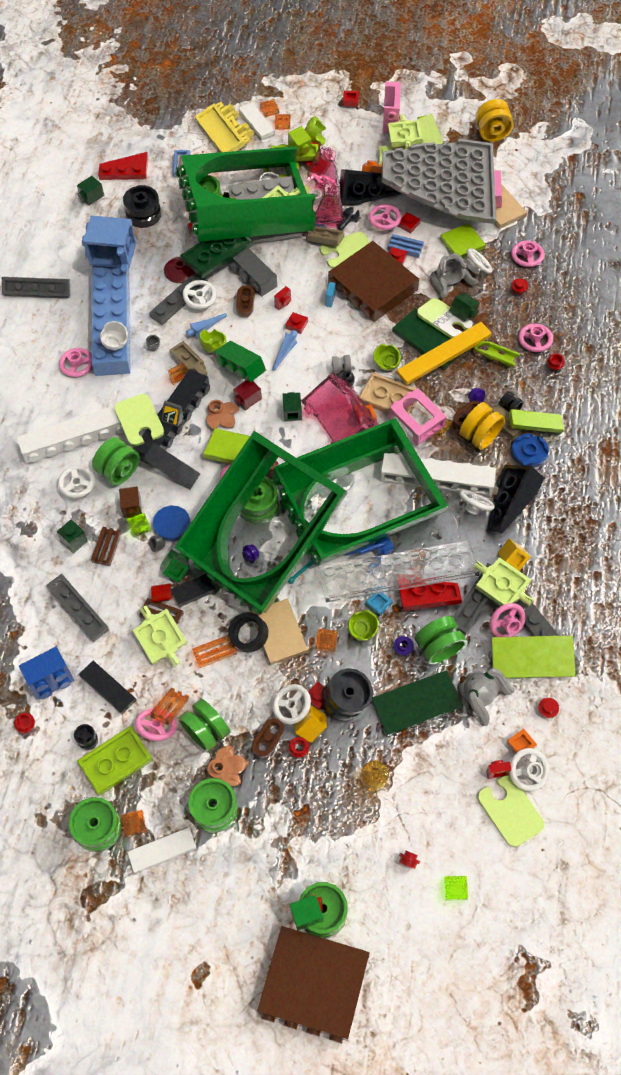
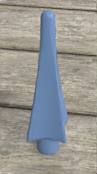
[186,313,227,339]
[272,330,298,371]

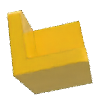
[498,538,531,571]
[294,705,327,743]

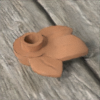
[206,400,239,430]
[207,746,248,787]

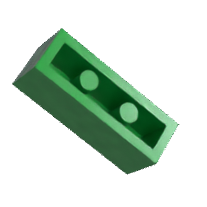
[214,340,267,382]

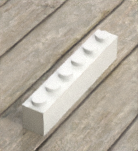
[17,405,125,464]
[381,453,496,497]

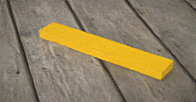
[396,322,492,385]

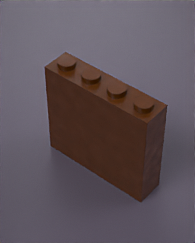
[328,241,419,322]
[257,926,370,1044]

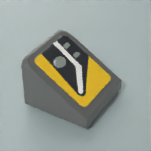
[162,401,184,427]

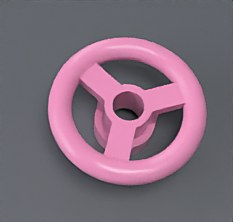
[369,204,401,230]
[511,241,545,267]
[518,324,553,352]
[59,348,93,377]
[489,603,525,637]
[135,708,177,741]

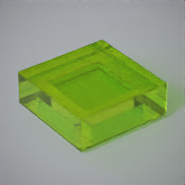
[127,513,151,537]
[444,876,468,901]

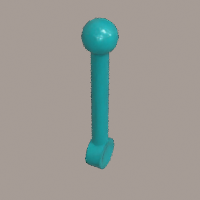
[288,557,315,584]

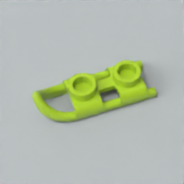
[473,341,520,367]

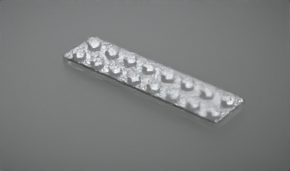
[318,541,480,603]

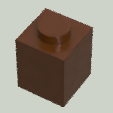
[119,486,142,518]

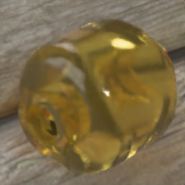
[361,760,389,792]

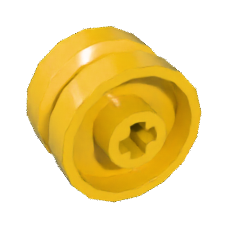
[475,99,514,142]
[459,402,506,450]

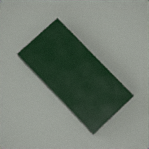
[180,237,253,279]
[392,308,463,370]
[371,670,464,737]

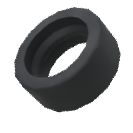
[228,612,268,653]

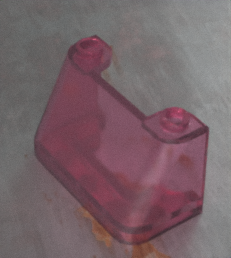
[307,146,344,227]
[301,372,379,444]

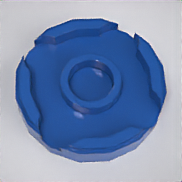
[511,434,549,468]
[153,505,191,542]

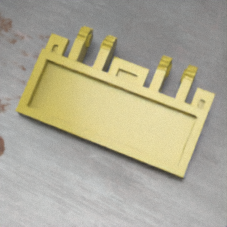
[195,102,254,152]

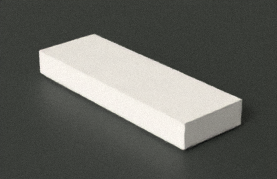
[239,102,275,140]
[127,827,197,874]

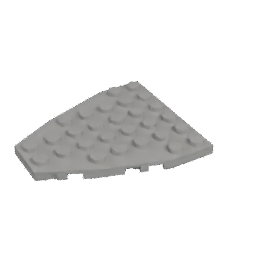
[381,139,496,224]

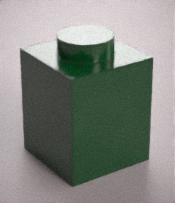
[77,175,104,206]
[449,293,480,322]
[282,392,302,422]
[56,519,88,554]

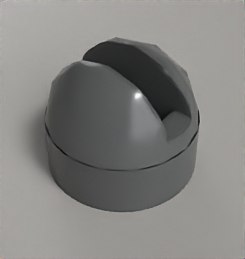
[146,335,160,350]
[149,536,166,551]

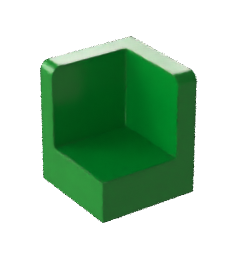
[161,549,189,583]
[289,895,324,931]

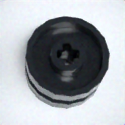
[123,185,161,228]
[321,668,373,721]

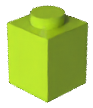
[288,126,312,156]

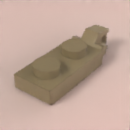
[169,341,207,376]

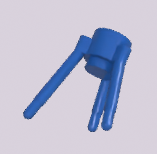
[345,537,394,574]

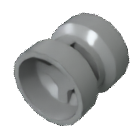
[332,355,352,374]

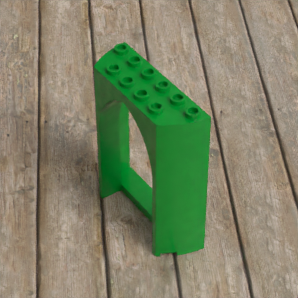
[175,146,316,242]
[272,418,448,566]
[174,431,348,615]

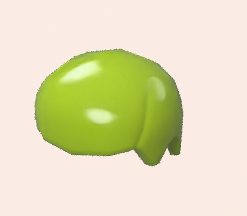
[199,329,227,353]
[373,344,401,371]
[348,610,379,641]

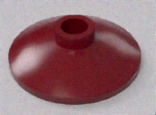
[164,257,194,283]

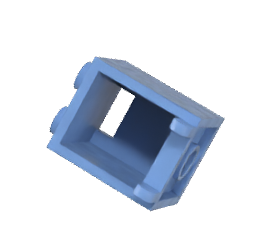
[82,216,136,273]

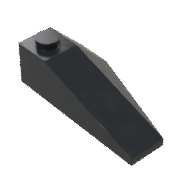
[339,169,402,205]
[486,465,545,534]

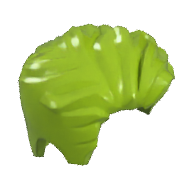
[304,116,326,146]

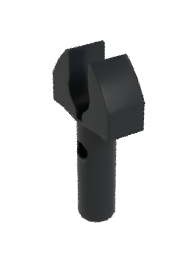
[337,207,360,231]

